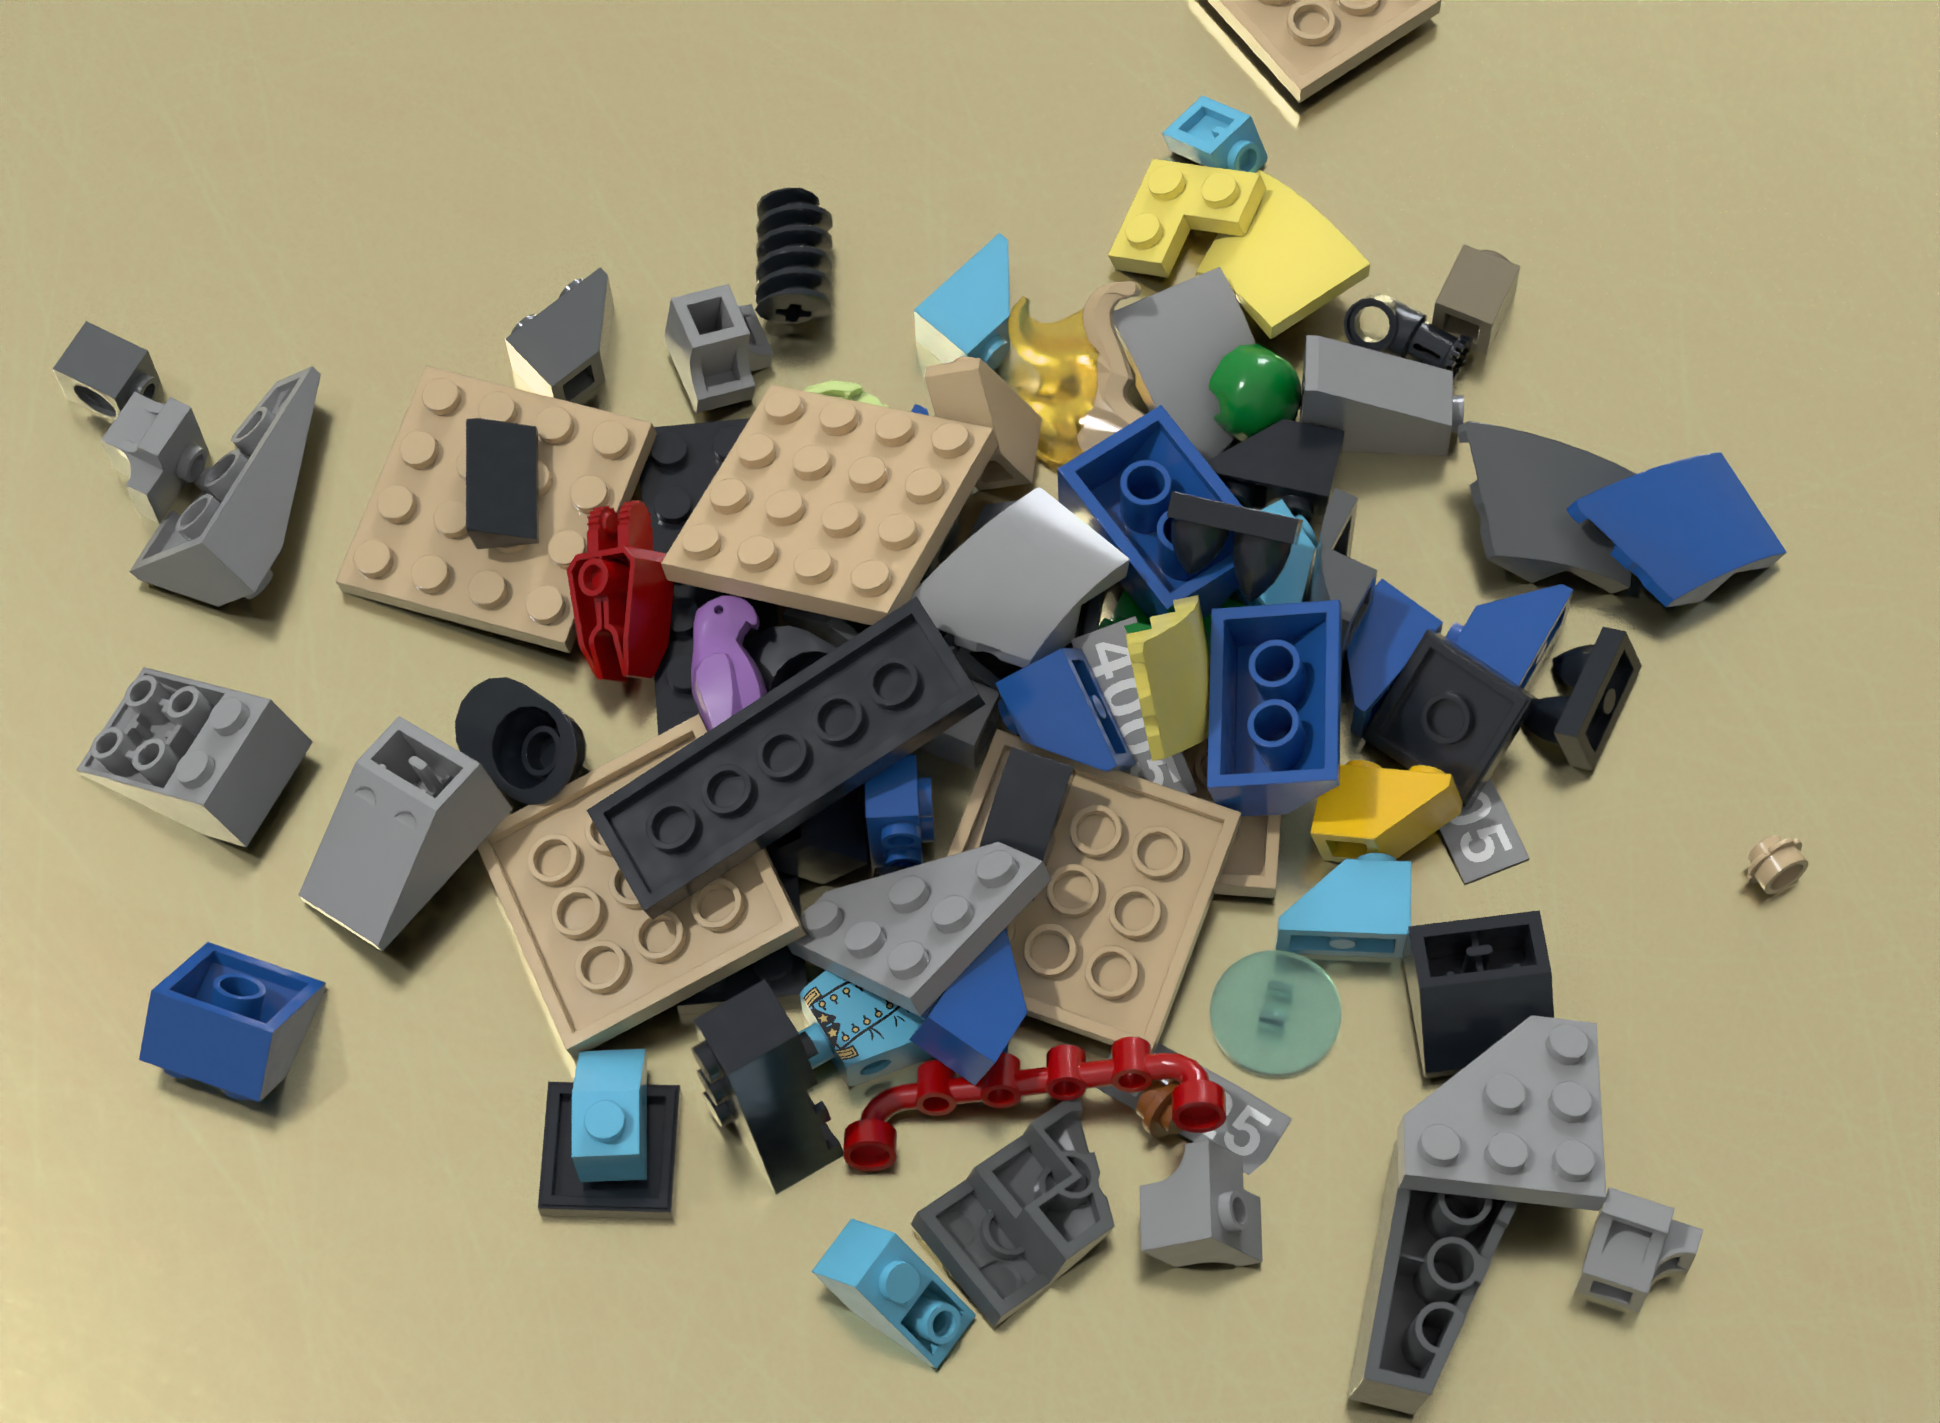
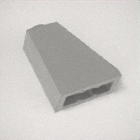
[1300,335,1464,455]

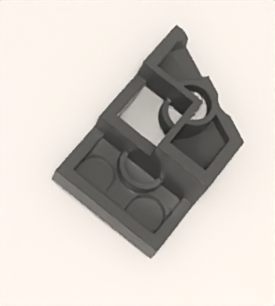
[1457,421,1636,594]
[1305,488,1378,678]
[910,1098,1115,1327]

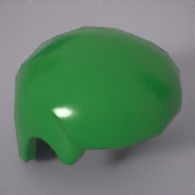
[1209,344,1301,443]

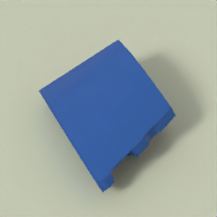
[1566,452,1787,607]

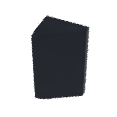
[466,418,539,549]

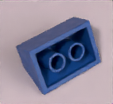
[1057,405,1243,621]
[1207,600,1342,817]

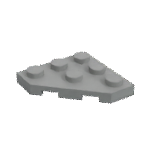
[787,842,1052,1016]
[1397,1015,1607,1211]

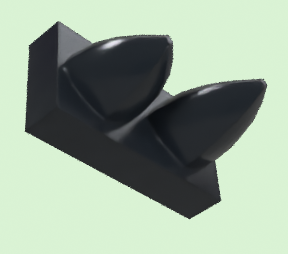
[1166,491,1303,601]
[1523,627,1642,771]

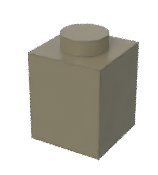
[1432,244,1521,355]

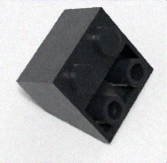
[1403,910,1554,1078]

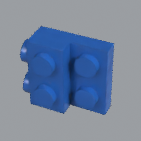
[865,755,935,868]

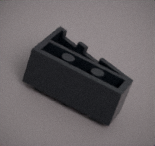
[691,979,843,1195]

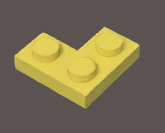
[1108,159,1266,278]

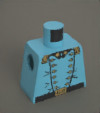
[798,970,933,1086]

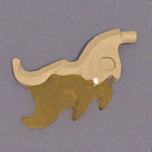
[1008,281,1145,464]

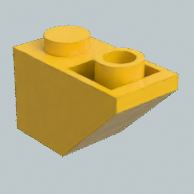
[1310,760,1463,862]

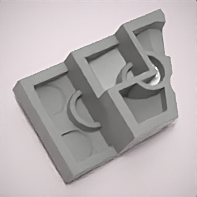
[1113,267,1256,463]
[910,487,1130,668]

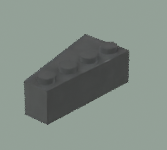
[1348,1140,1519,1415]

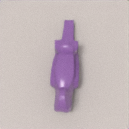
[691,596,768,731]

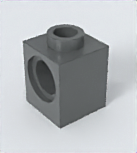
[53,321,160,421]

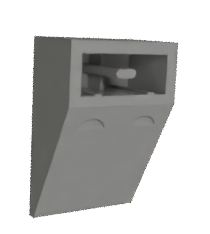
[77,667,313,847]
[298,716,512,951]

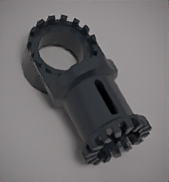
[1343,293,1473,380]

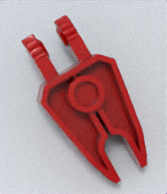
[567,500,674,683]

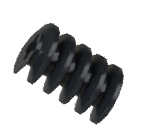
[755,188,833,324]

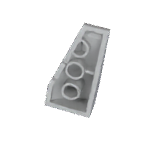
[129,366,321,607]

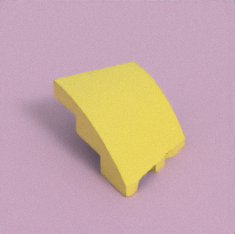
[1196,170,1370,339]
[1126,595,1210,761]

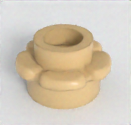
[1747,835,1808,894]

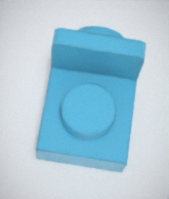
[1162,95,1268,173]

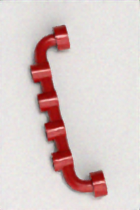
[843,1037,1226,1171]

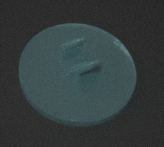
[1210,950,1341,1077]

